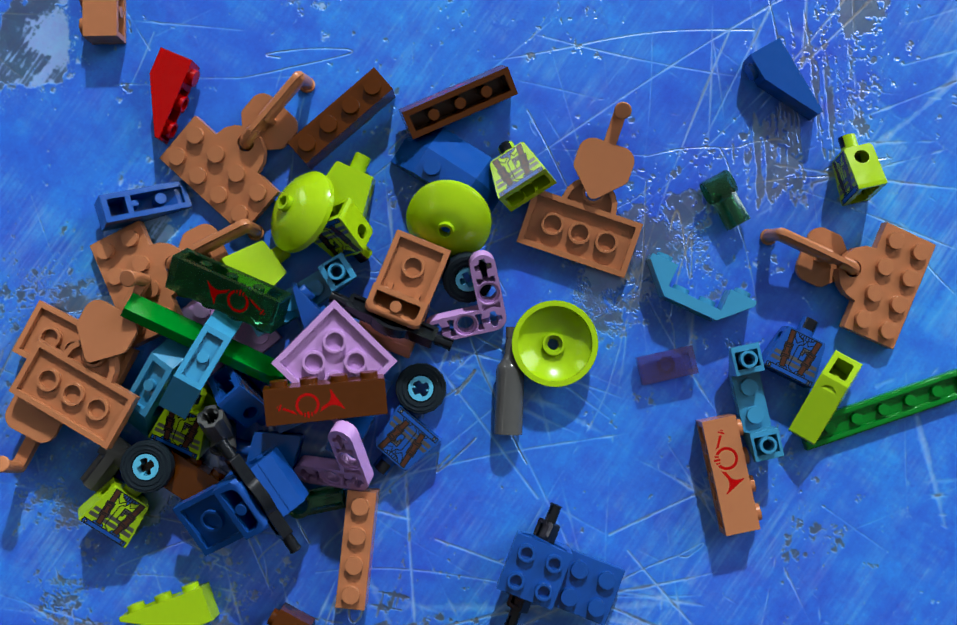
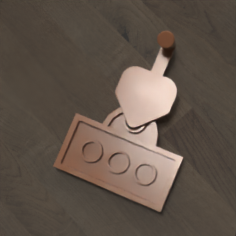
[159,71,315,224]
[516,102,643,278]
[90,219,264,348]
[760,222,936,349]
[9,269,152,450]
[0,300,140,473]

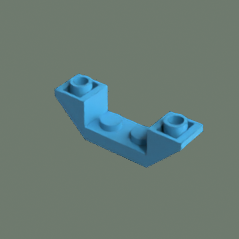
[243,252,357,337]
[646,252,757,322]
[158,303,246,419]
[128,338,190,438]
[728,342,784,462]

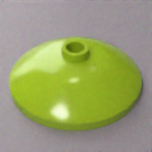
[271,171,334,253]
[406,180,492,260]
[512,300,598,387]

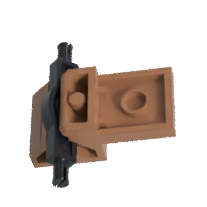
[328,229,454,359]

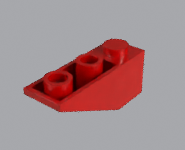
[150,47,200,144]

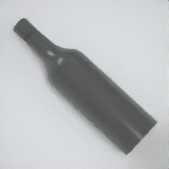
[494,327,524,435]

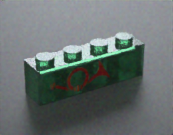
[165,248,292,334]

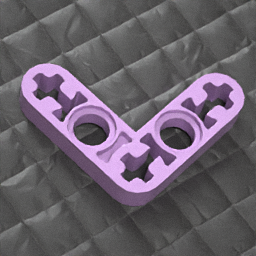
[426,250,506,340]
[294,420,374,491]

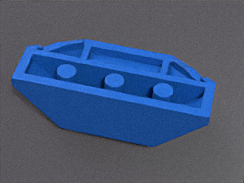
[391,127,499,212]

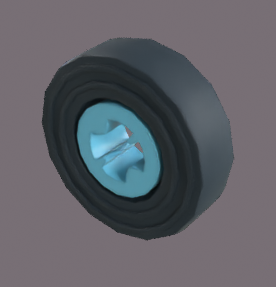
[442,251,493,303]
[396,363,446,414]
[120,440,175,493]

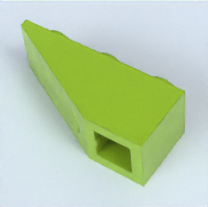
[788,350,863,445]
[119,580,220,625]

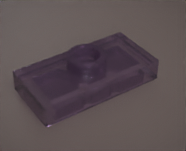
[635,345,699,385]

